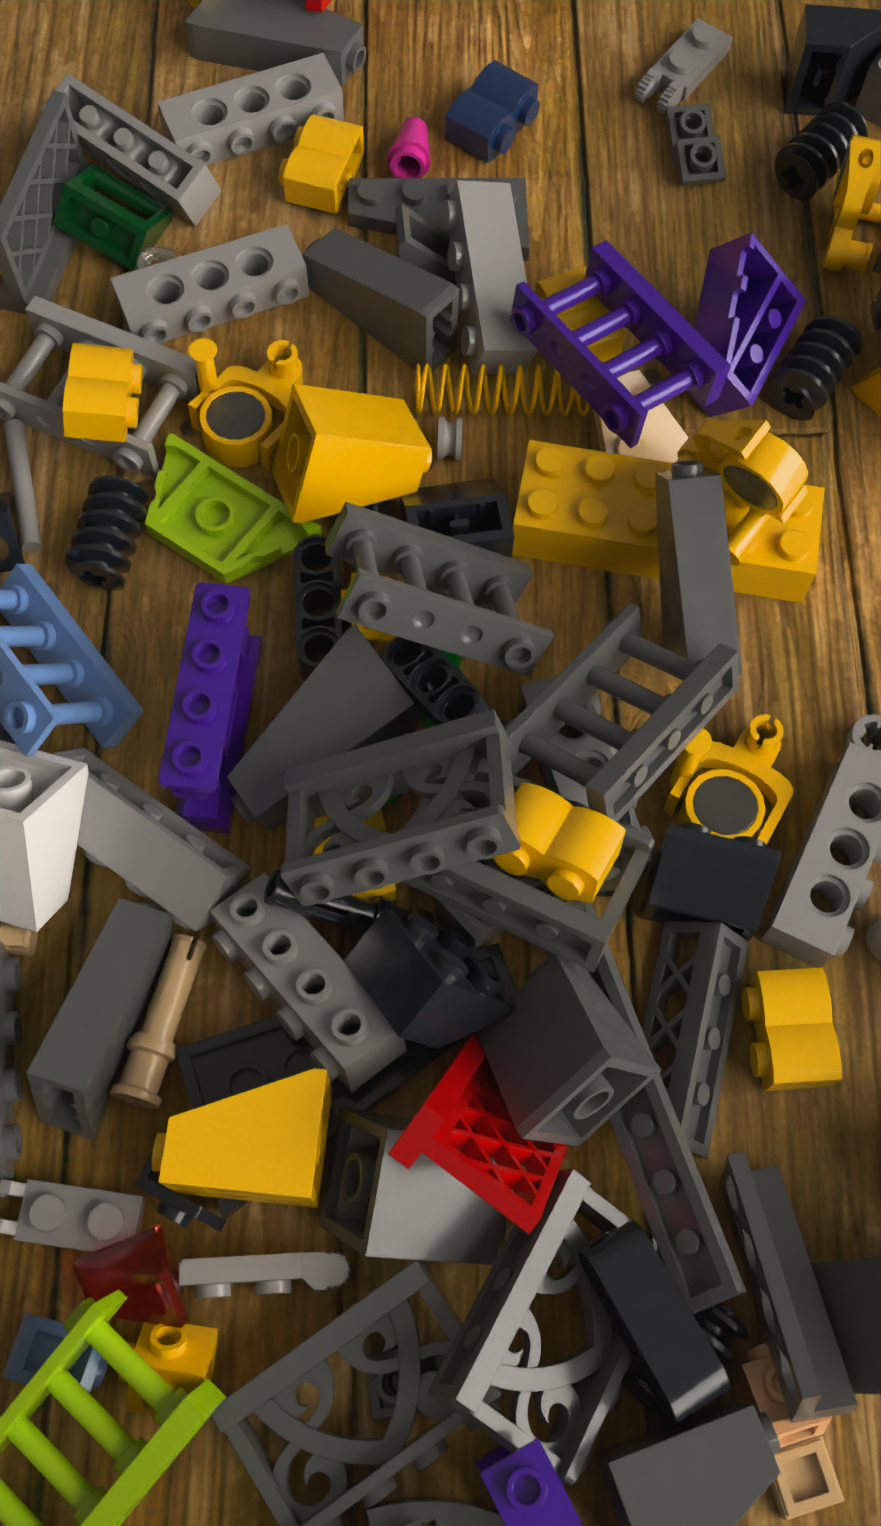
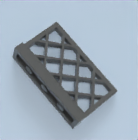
[0,90,101,314]

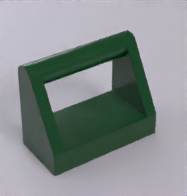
[53,164,174,271]

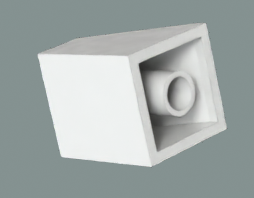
[0,740,89,932]

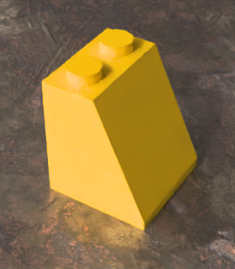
[271,384,432,523]
[152,1068,333,1208]

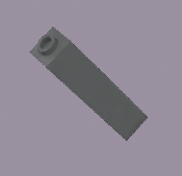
[184,0,366,87]
[302,227,459,375]
[655,460,742,675]
[227,624,424,831]
[26,897,173,1140]

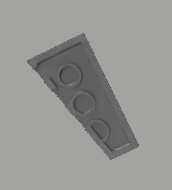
[348,178,529,261]

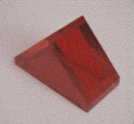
[72,1224,189,1328]

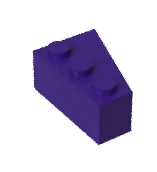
[687,232,806,417]

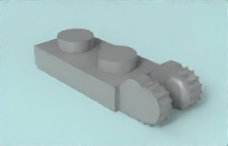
[634,18,733,114]
[0,1179,146,1259]
[179,1251,352,1299]

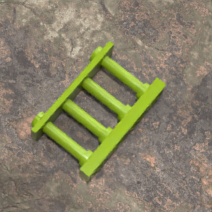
[0,1289,226,1526]

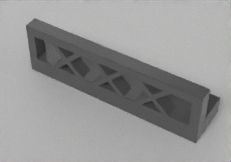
[642,921,749,1159]
[720,1152,857,1423]

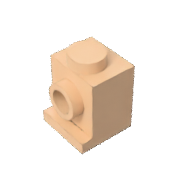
[737,1343,832,1448]

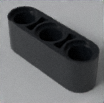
[293,535,344,681]
[383,637,491,725]
[578,1220,731,1424]

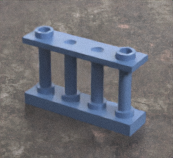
[0,563,144,756]

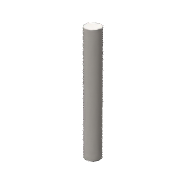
[4,419,42,553]

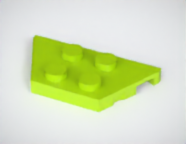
[145,433,322,584]

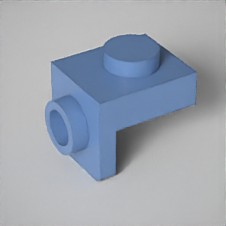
[2,1312,108,1393]

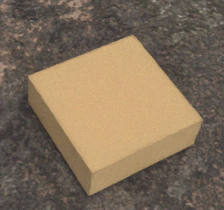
[771,1435,845,1520]

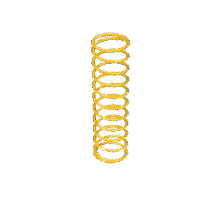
[416,363,591,417]

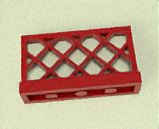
[388,1031,568,1234]

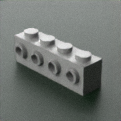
[441,180,538,374]
[54,748,251,931]
[210,873,406,1093]

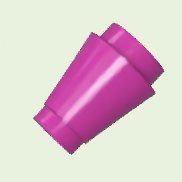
[387,117,431,178]

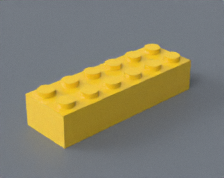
[512,440,825,603]

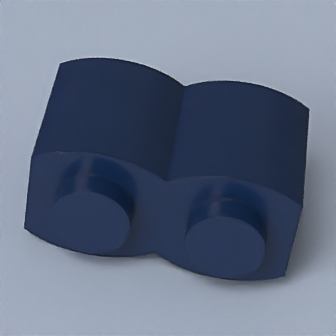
[445,60,540,163]

